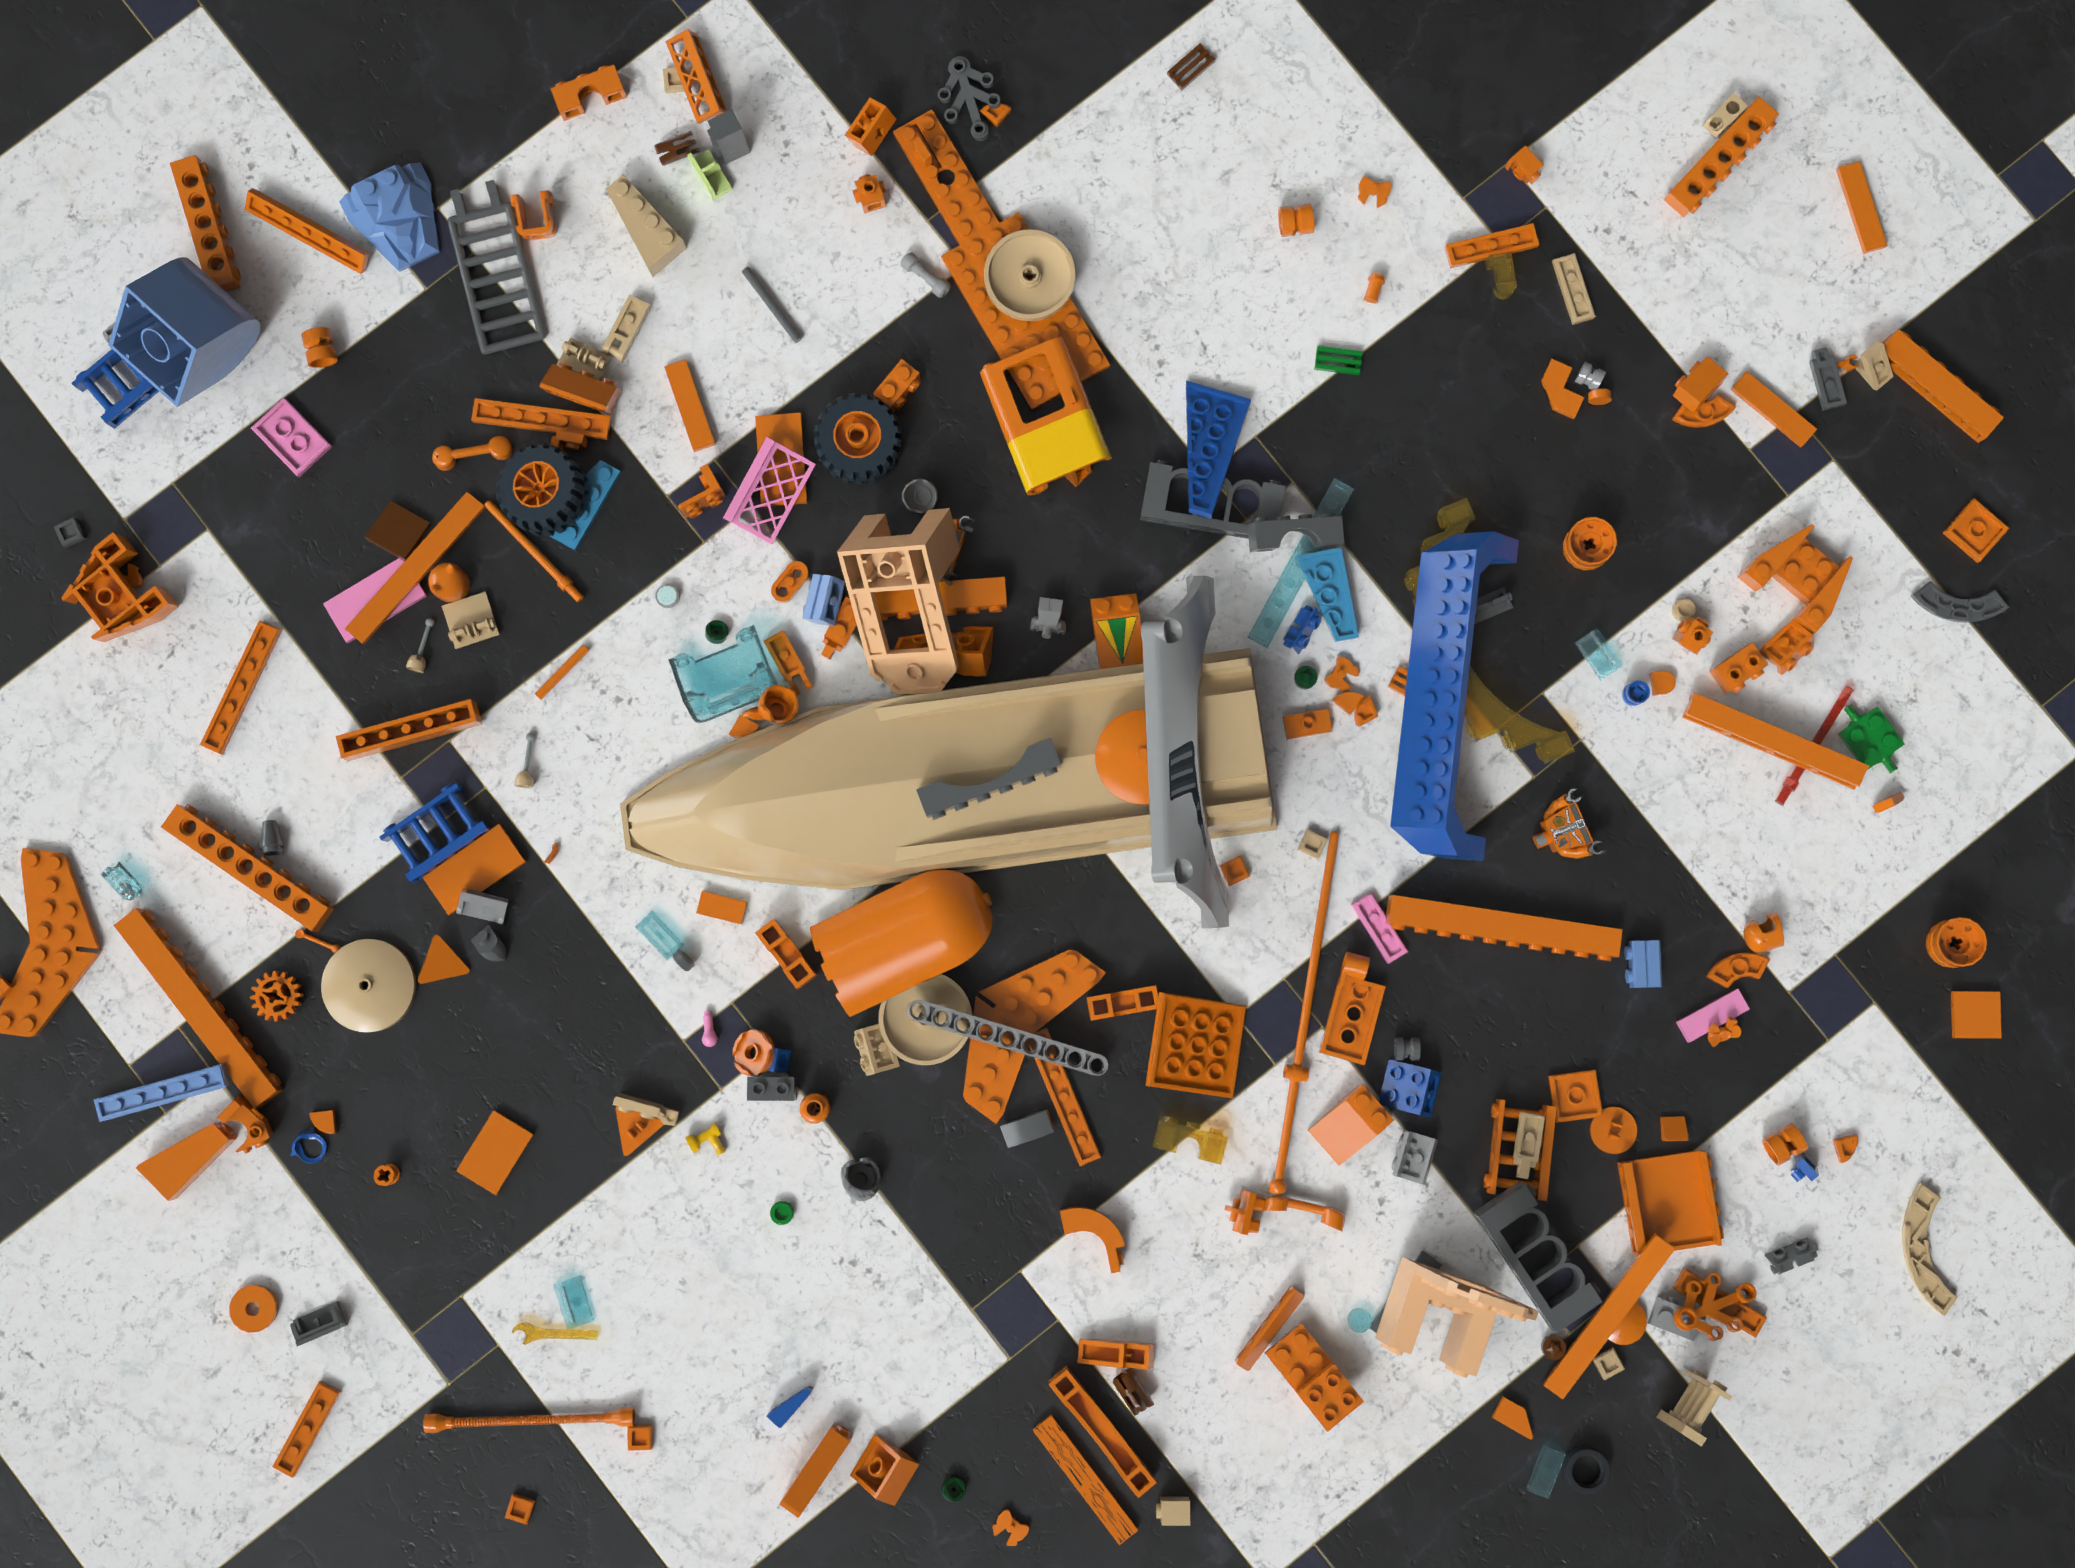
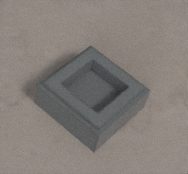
[53,517,86,548]

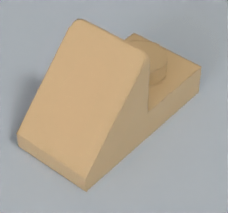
[1853,341,1894,391]

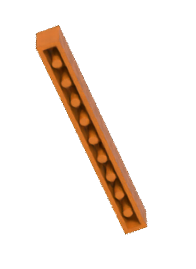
[1385,895,1623,961]
[113,908,283,1109]

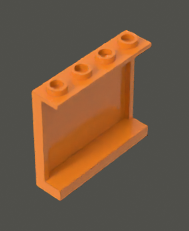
[1617,1150,1724,1257]

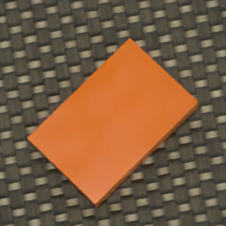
[456,1110,534,1195]

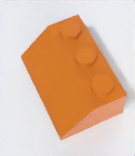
[539,362,620,415]

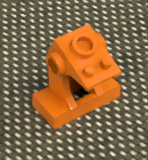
[217,1093,273,1154]

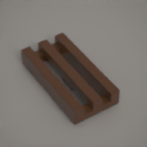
[1167,43,1215,90]

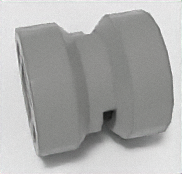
[1574,361,1606,390]

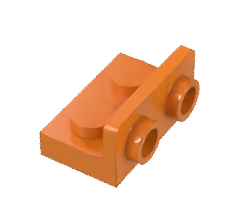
[1760,619,1814,676]

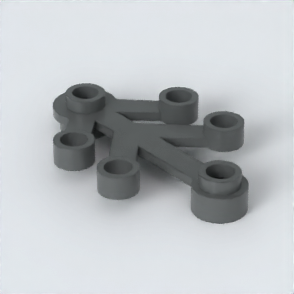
[938,56,1001,141]

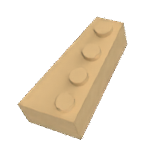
[606,174,686,277]

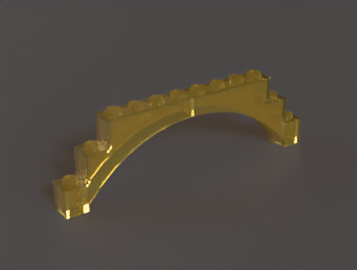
[1404,498,1575,764]

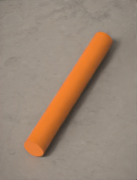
[535,645,589,700]

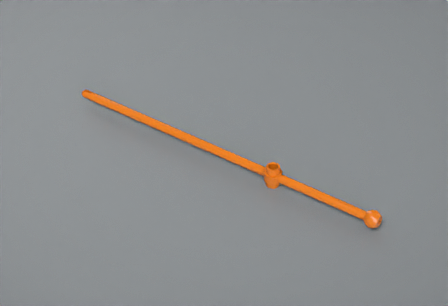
[1269,831,1339,1195]

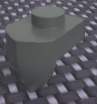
[471,925,506,962]

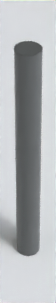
[742,267,802,343]

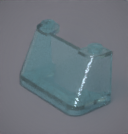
[668,625,778,723]

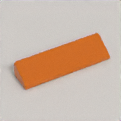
[1235,1286,1304,1371]

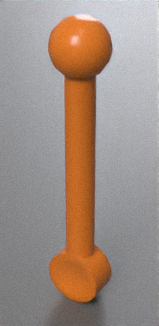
[295,929,340,953]

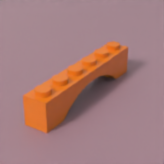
[1048,1365,1157,1498]

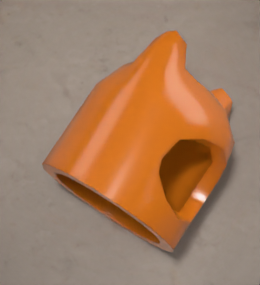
[428,563,470,603]

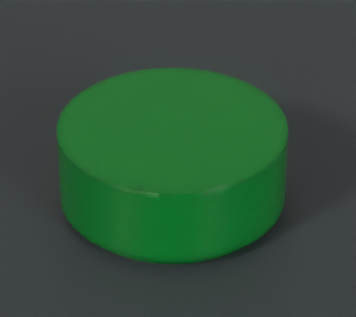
[770,1201,794,1225]

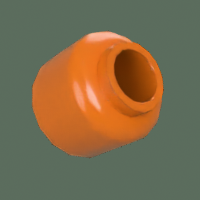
[800,1093,831,1124]

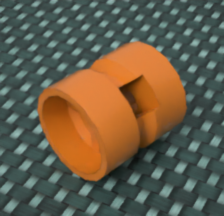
[1278,204,1314,237]
[301,327,338,368]
[1762,1123,1808,1166]

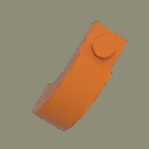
[1060,1206,1125,1274]

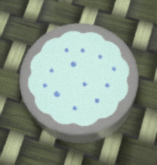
[655,584,679,608]

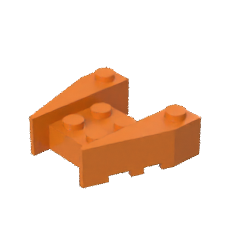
[1738,524,1853,634]
[61,532,179,642]

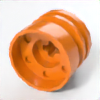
[1563,517,1617,571]
[1926,917,1987,968]

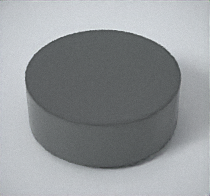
[673,949,695,971]

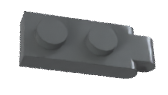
[1809,347,1847,411]

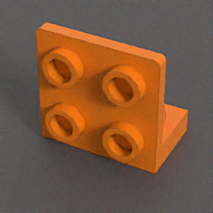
[678,464,726,518]

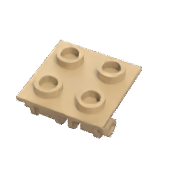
[557,337,611,381]
[442,592,499,649]

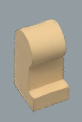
[1703,92,1748,138]

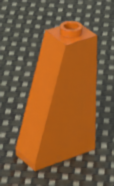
[136,1122,236,1201]
[779,1424,852,1518]

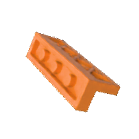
[665,29,727,124]

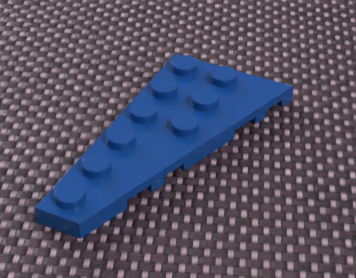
[1186,381,1251,519]

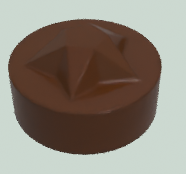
[1541,1335,1566,1360]

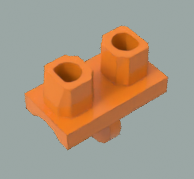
[1224,1189,1265,1235]

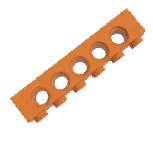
[1664,96,1779,218]
[170,155,241,292]

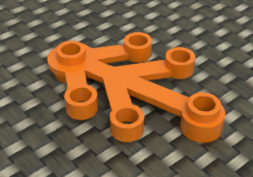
[1673,1272,1757,1341]

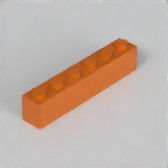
[1883,329,2004,443]
[874,577,1007,621]
[336,699,482,761]

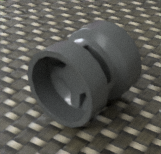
[1394,1037,1420,1061]

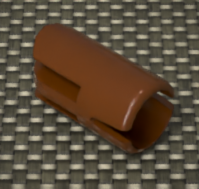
[654,130,700,166]
[1113,1369,1154,1416]

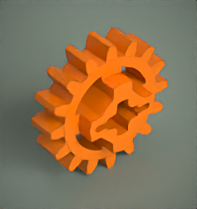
[250,971,304,1022]

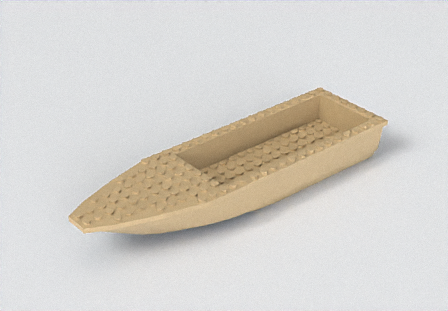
[620,648,1277,890]

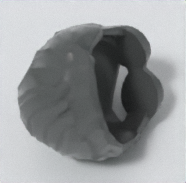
[841,1157,882,1201]

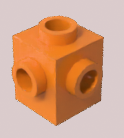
[852,174,887,214]
[1672,616,1713,655]

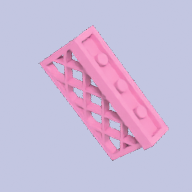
[723,437,816,544]

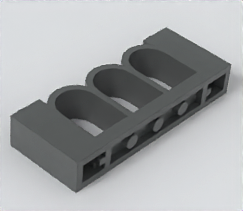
[1140,460,1286,539]
[1473,1181,1602,1334]

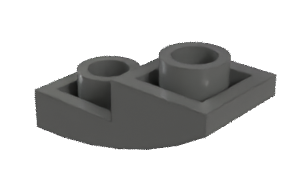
[1000,1109,1055,1148]

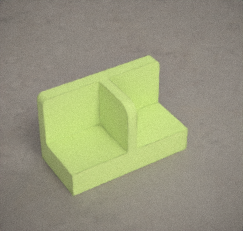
[687,149,732,201]

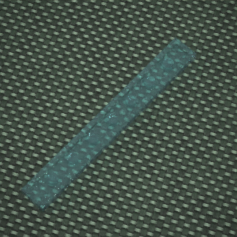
[1247,478,1354,648]

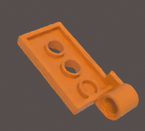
[1319,951,1386,1065]

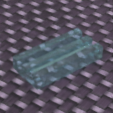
[635,911,684,960]

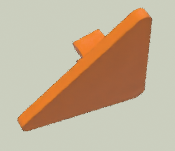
[418,934,470,984]
[615,1106,664,1156]

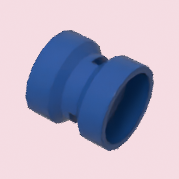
[1622,680,1650,706]

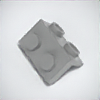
[1392,1130,1438,1185]

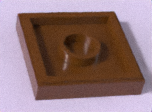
[365,501,431,561]

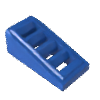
[766,1385,813,1428]

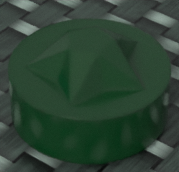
[705,620,728,644]
[1294,666,1318,690]
[941,1477,966,1502]

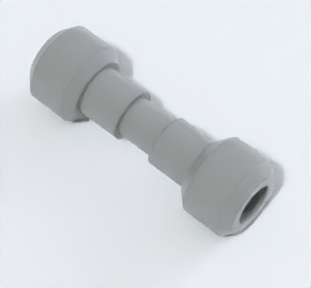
[901,252,951,298]

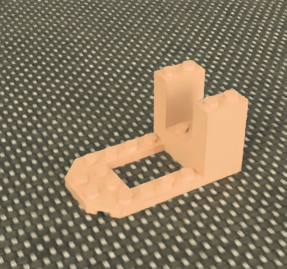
[837,508,960,695]
[1375,1257,1539,1378]

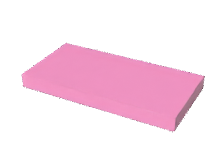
[323,558,427,643]

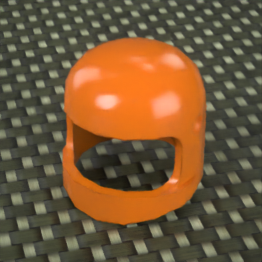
[1743,912,1784,953]

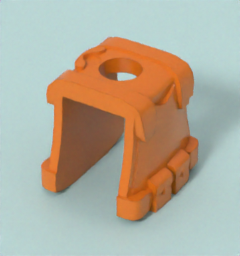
[510,190,557,240]

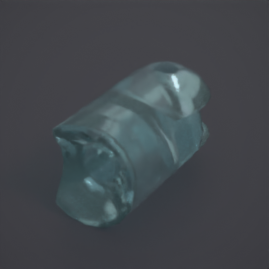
[101,862,142,901]

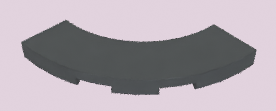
[1911,581,2010,623]

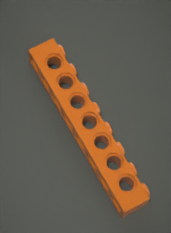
[161,804,334,932]

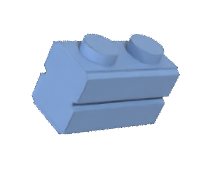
[802,574,845,626]
[1624,940,1662,988]

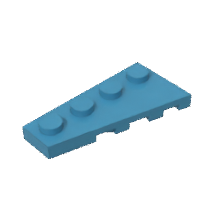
[550,460,621,551]
[1296,547,1359,642]

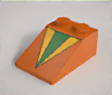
[1090,593,1143,670]

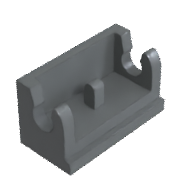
[290,1301,347,1347]

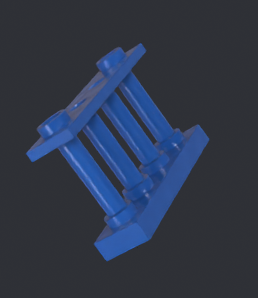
[71,349,159,429]
[379,783,491,883]

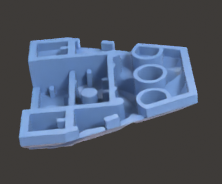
[339,162,440,272]

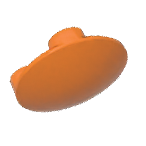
[1609,1302,1647,1345]

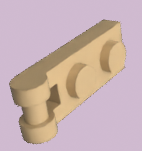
[602,294,651,362]

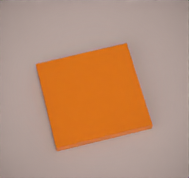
[1145,992,1246,1098]

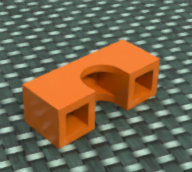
[550,65,627,121]
[755,919,818,989]
[1086,985,1158,1021]

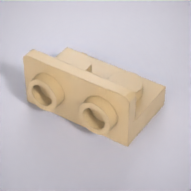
[854,1024,900,1076]

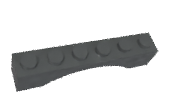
[916,738,1061,820]

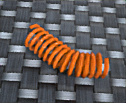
[544,843,559,864]

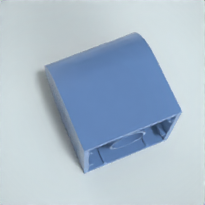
[108,257,260,407]

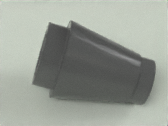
[260,820,284,856]

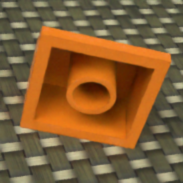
[850,1434,919,1506]

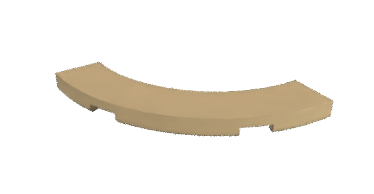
[1902,1183,1958,1316]

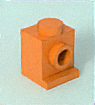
[1505,145,1544,184]

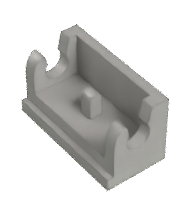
[456,888,509,925]

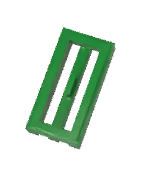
[1314,346,1363,375]

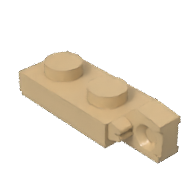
[613,1093,679,1126]
[1513,1112,1545,1179]

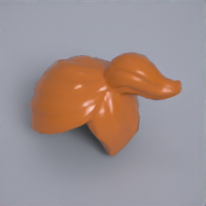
[742,685,799,724]

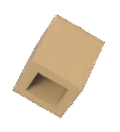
[1156,1497,1190,1526]

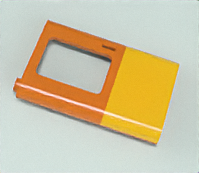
[980,337,1112,495]

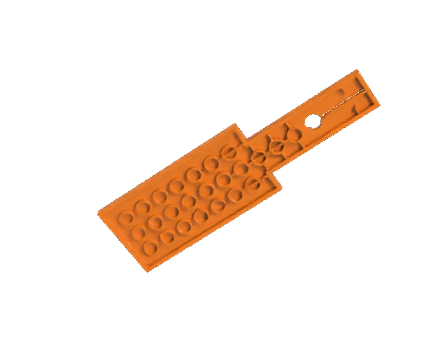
[893,109,1110,411]

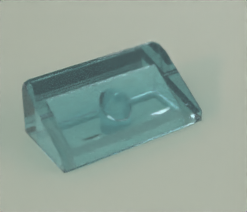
[1575,628,1623,681]
[554,1275,594,1329]
[1526,1444,1566,1499]

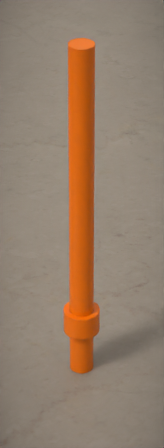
[484,500,584,603]

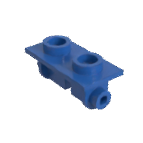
[1283,605,1322,655]

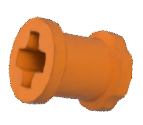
[374,1164,400,1186]

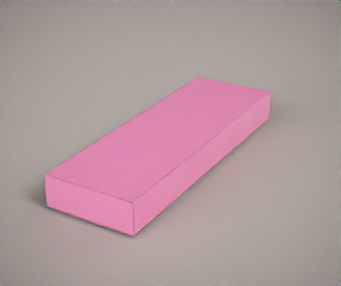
[1351,893,1408,964]
[1676,989,1749,1043]

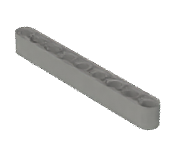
[906,1000,1108,1076]

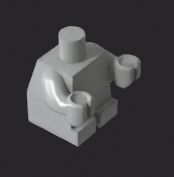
[1030,597,1066,639]

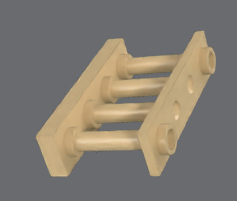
[1657,1369,1732,1447]

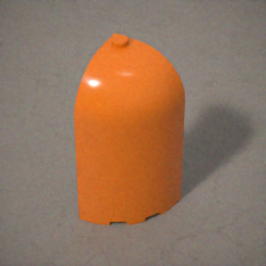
[810,870,993,1017]

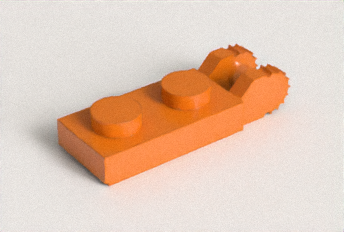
[763,630,813,696]

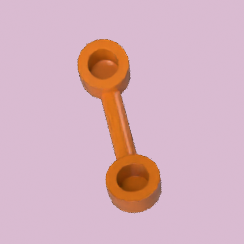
[432,436,513,471]
[1263,1195,1345,1232]

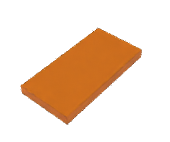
[755,413,807,507]
[422,824,526,915]

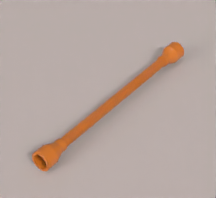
[423,1407,635,1433]

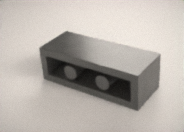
[707,109,750,164]

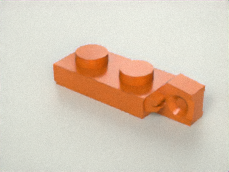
[821,597,857,660]

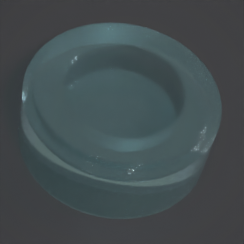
[1347,1308,1372,1333]

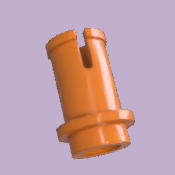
[1363,273,1386,304]

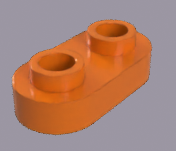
[771,561,809,603]

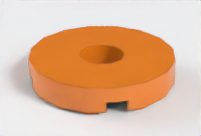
[733,1029,775,1076]
[229,1285,278,1333]

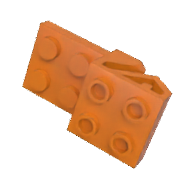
[1264,1323,1364,1432]

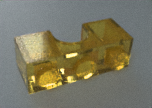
[1152,1116,1228,1165]

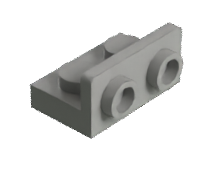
[1648,1295,1706,1341]

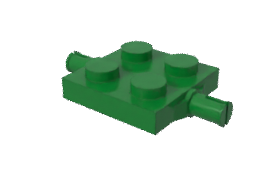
[1837,704,1905,774]

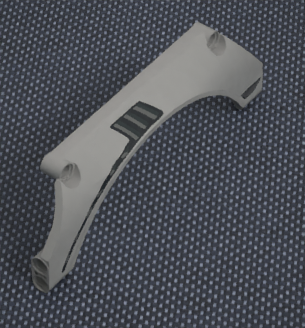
[1141,576,1229,928]

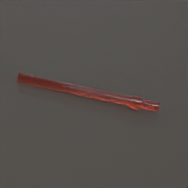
[1775,686,1854,806]

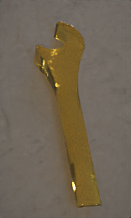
[512,1322,598,1345]

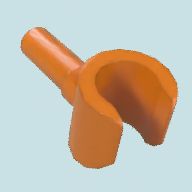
[1836,355,1859,371]

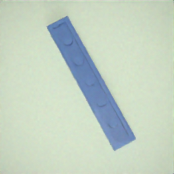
[94,1063,231,1122]

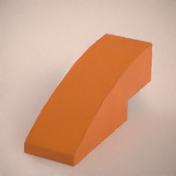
[1078,1339,1155,1370]

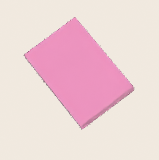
[251,397,332,477]

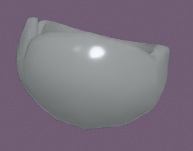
[902,478,938,513]

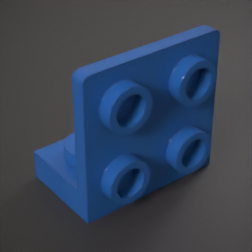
[1379,1060,1442,1118]

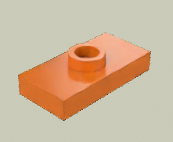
[1282,709,1332,740]

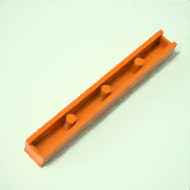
[1682,693,1870,790]

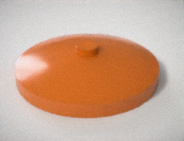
[1095,709,1150,805]

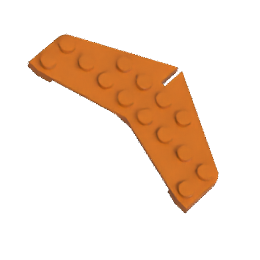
[0,848,101,1037]
[963,950,1106,1124]

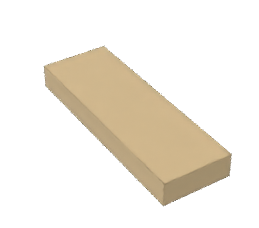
[1552,253,1596,325]

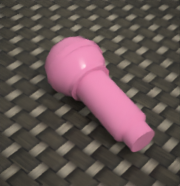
[702,1011,718,1047]

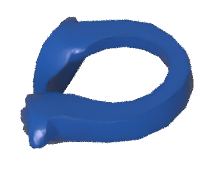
[290,1126,327,1164]

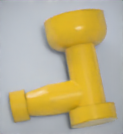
[685,1122,726,1156]

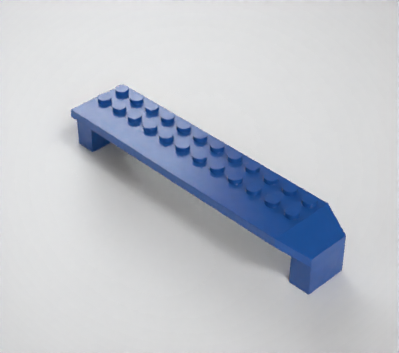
[1390,531,1519,861]

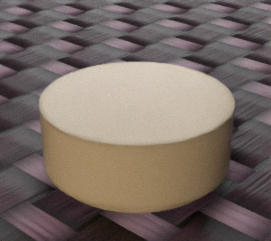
[1672,598,1697,622]

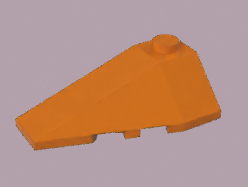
[894,626,993,677]

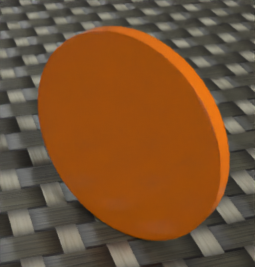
[1590,1107,1637,1154]

